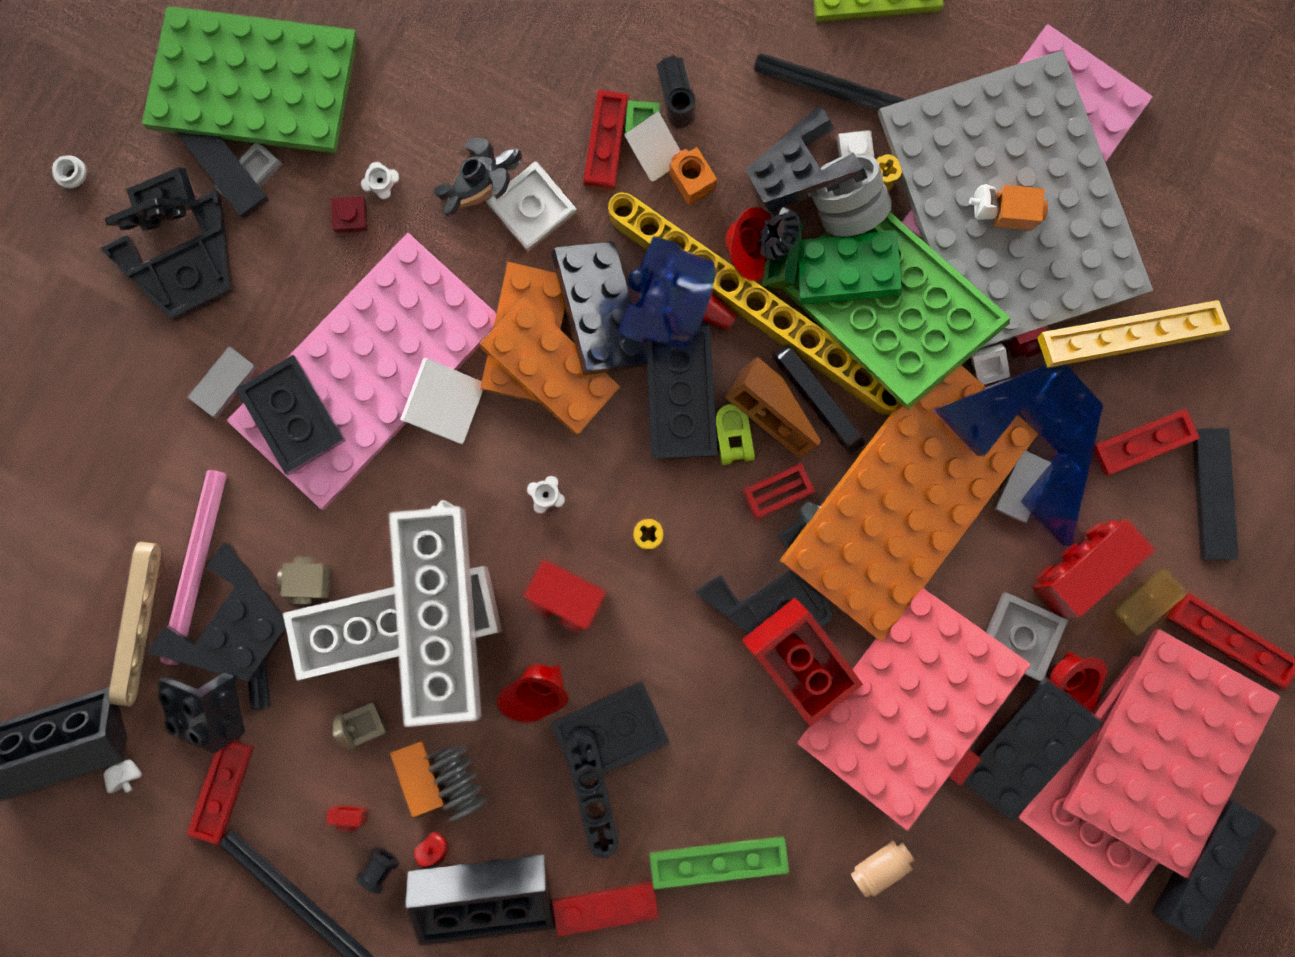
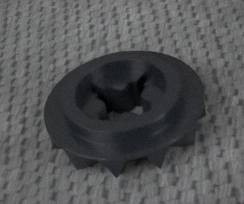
[757,207,800,261]

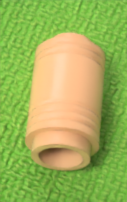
[851,841,915,898]

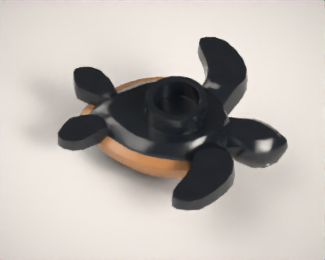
[433,138,522,217]

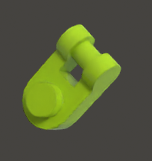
[716,404,755,465]

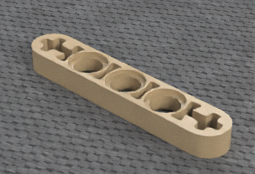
[109,542,161,707]

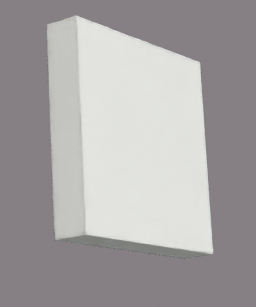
[486,161,577,252]
[400,358,483,444]

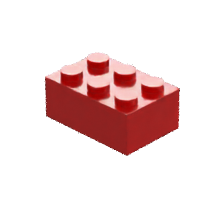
[1031,519,1155,618]
[523,559,609,633]
[742,598,864,727]

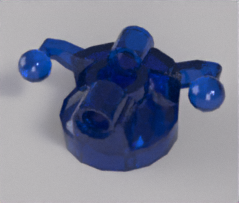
[618,236,715,350]

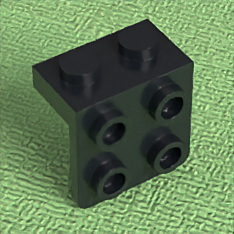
[104,167,198,231]
[157,673,246,754]

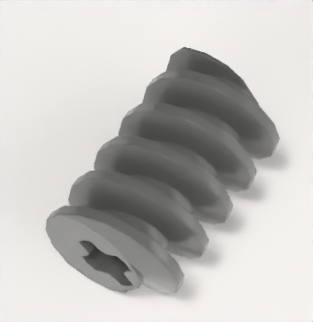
[424,744,487,822]

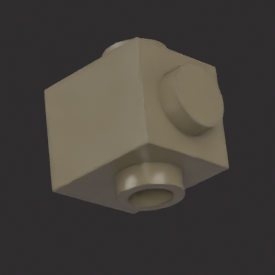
[277,557,331,604]

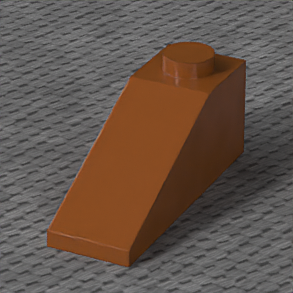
[725,357,821,458]

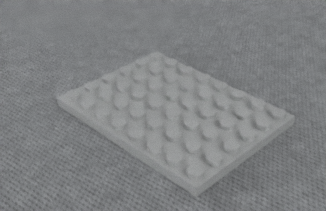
[878,50,1153,349]

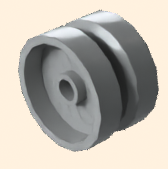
[810,154,892,237]

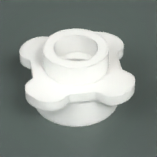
[361,162,399,199]
[527,476,565,513]

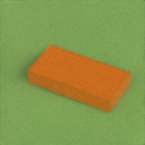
[390,740,446,817]

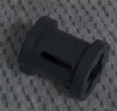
[355,847,400,894]

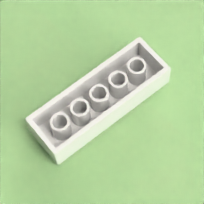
[389,507,481,726]
[283,566,502,680]

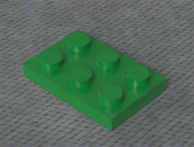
[798,230,902,304]

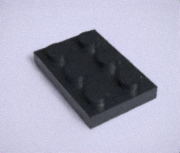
[235,355,346,475]
[550,681,670,784]

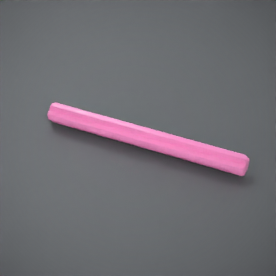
[160,470,226,665]

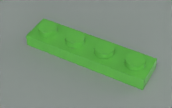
[650,836,789,889]

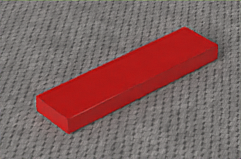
[1166,591,1295,690]

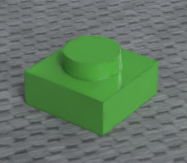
[626,101,660,133]

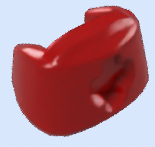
[414,832,450,868]

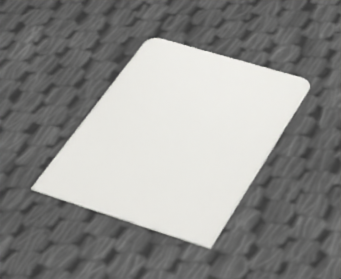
[624,111,680,182]

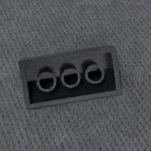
[0,687,127,802]
[1151,799,1277,950]
[406,855,554,946]

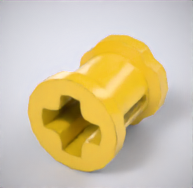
[876,154,902,192]
[633,519,664,550]

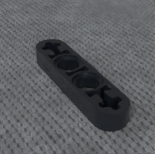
[772,344,865,454]
[565,729,618,858]

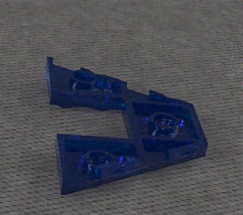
[934,364,1103,546]

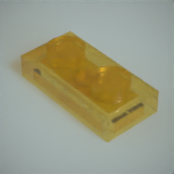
[1111,568,1188,636]

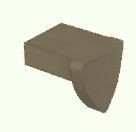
[333,701,388,752]

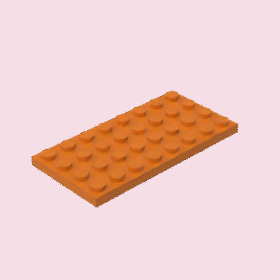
[779,365,1039,642]

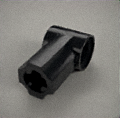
[656,55,695,127]

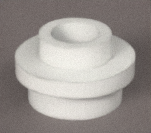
[52,156,87,188]

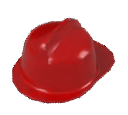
[725,207,771,281]
[1050,652,1107,712]
[496,664,569,723]

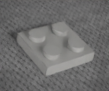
[986,592,1068,681]

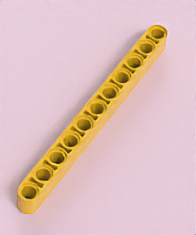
[608,192,900,415]

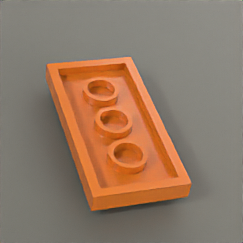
[480,262,565,403]
[478,296,620,435]

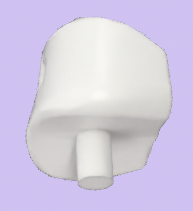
[969,184,999,220]
[103,760,142,793]

